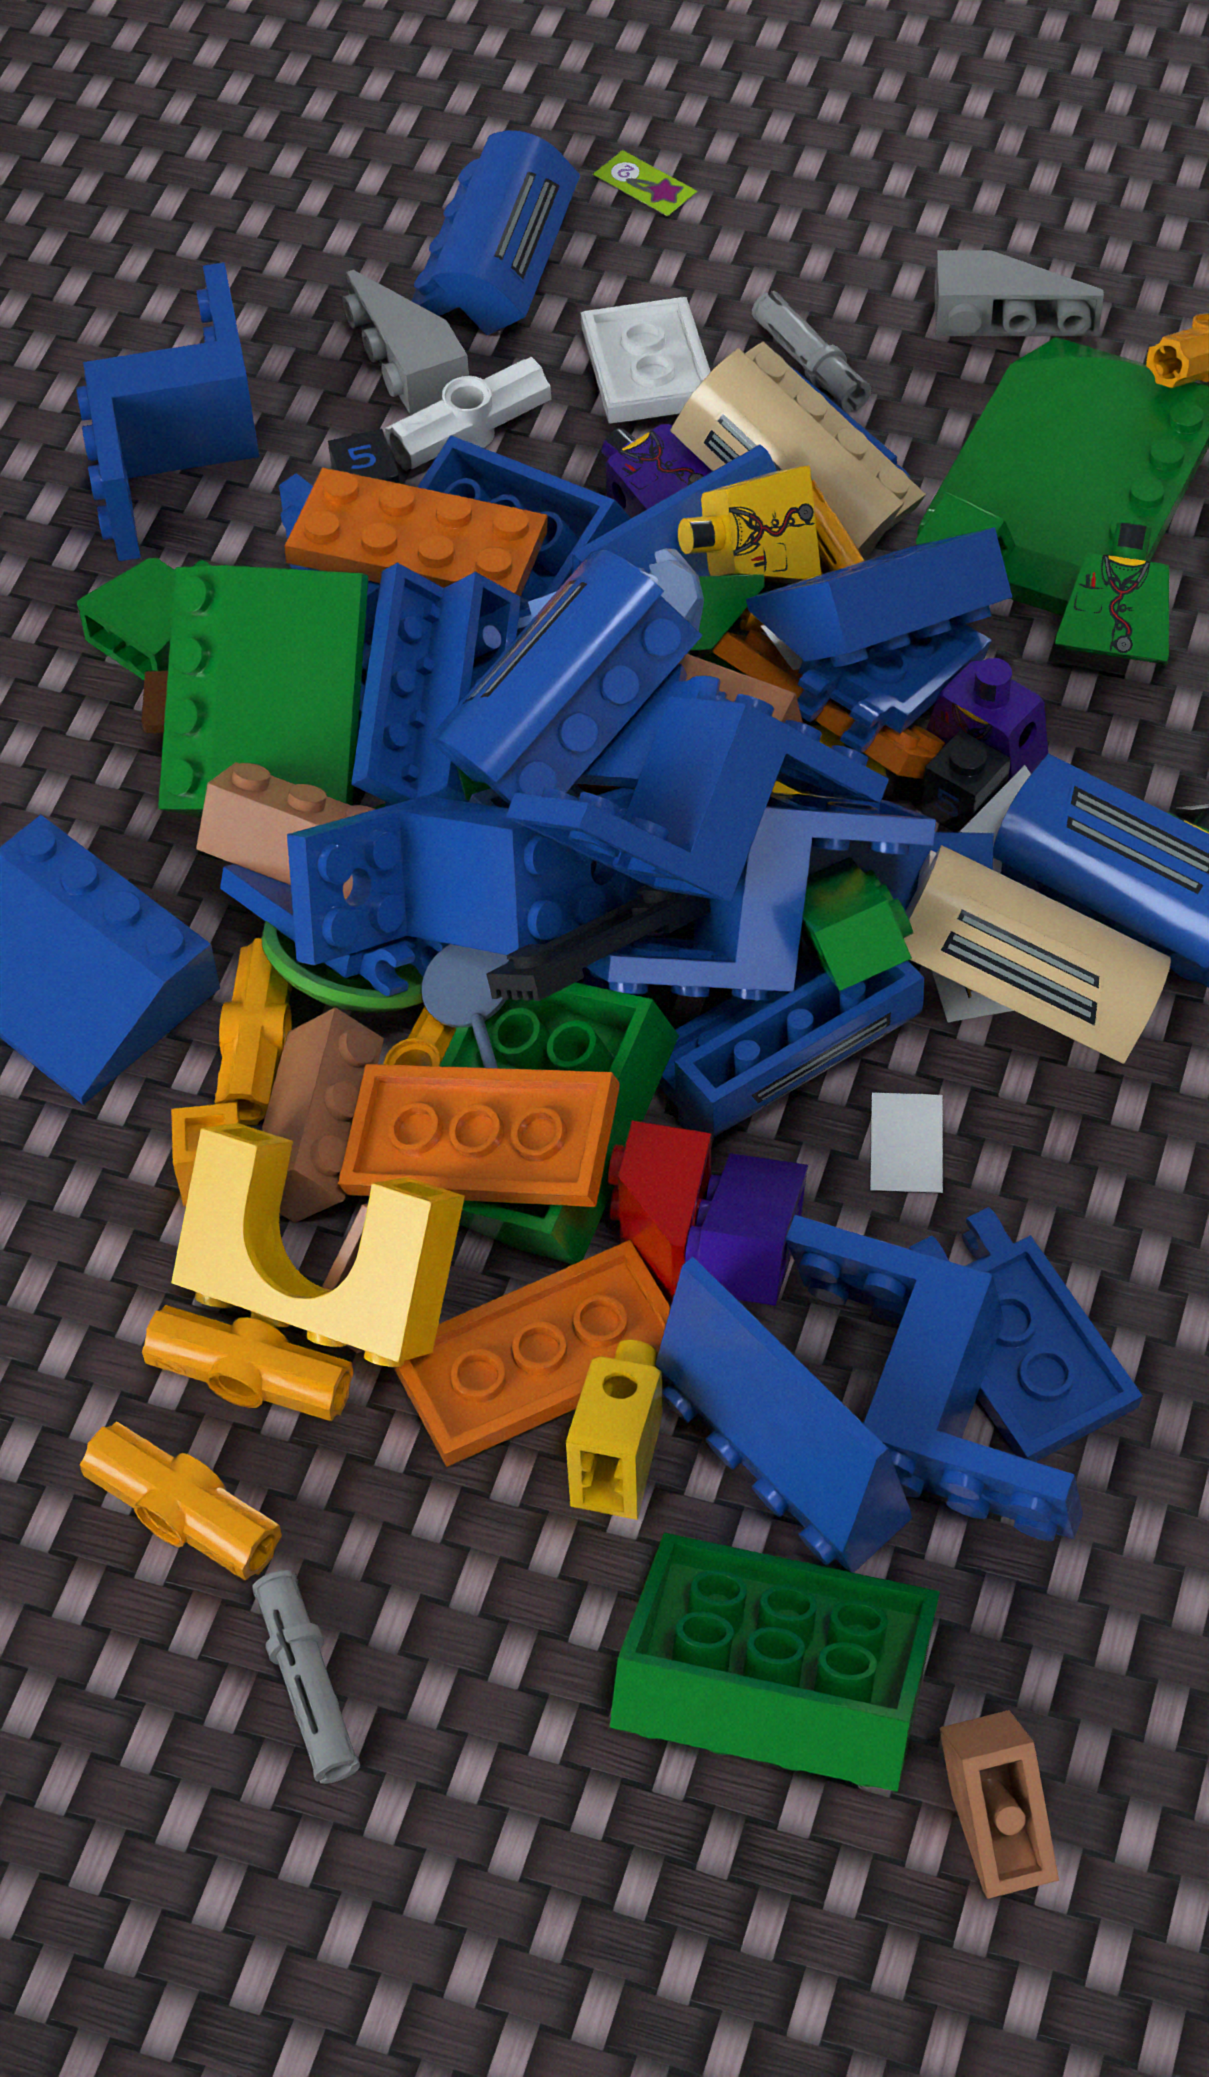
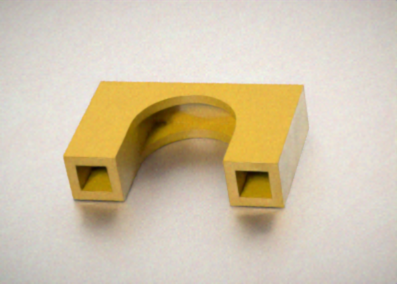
[171,1123,465,1367]

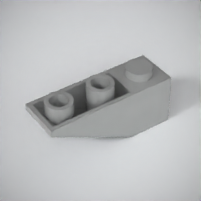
[934,250,1104,336]
[342,270,469,415]

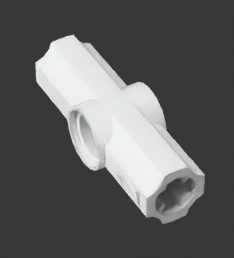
[385,357,551,471]

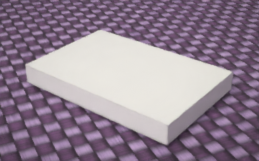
[581,297,711,424]

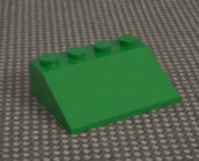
[158,565,369,818]
[440,982,679,1265]
[610,1532,940,1792]

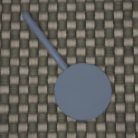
[422,944,510,1068]

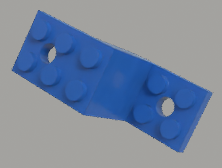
[76,262,260,561]
[506,691,889,902]
[287,788,646,965]
[585,792,936,1000]
[785,1215,1083,1541]

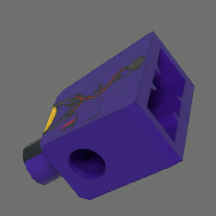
[601,424,713,518]
[926,658,1048,781]

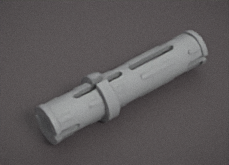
[752,291,871,412]
[252,1570,360,1784]

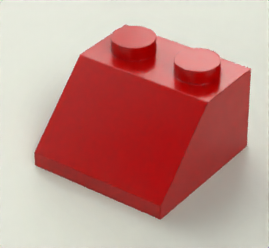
[608,1120,711,1307]

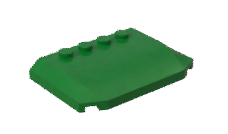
[926,337,1209,616]

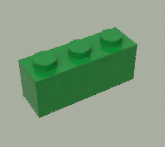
[801,857,914,991]

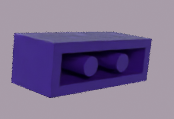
[685,1153,808,1306]

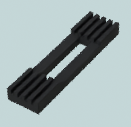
[486,885,711,1001]

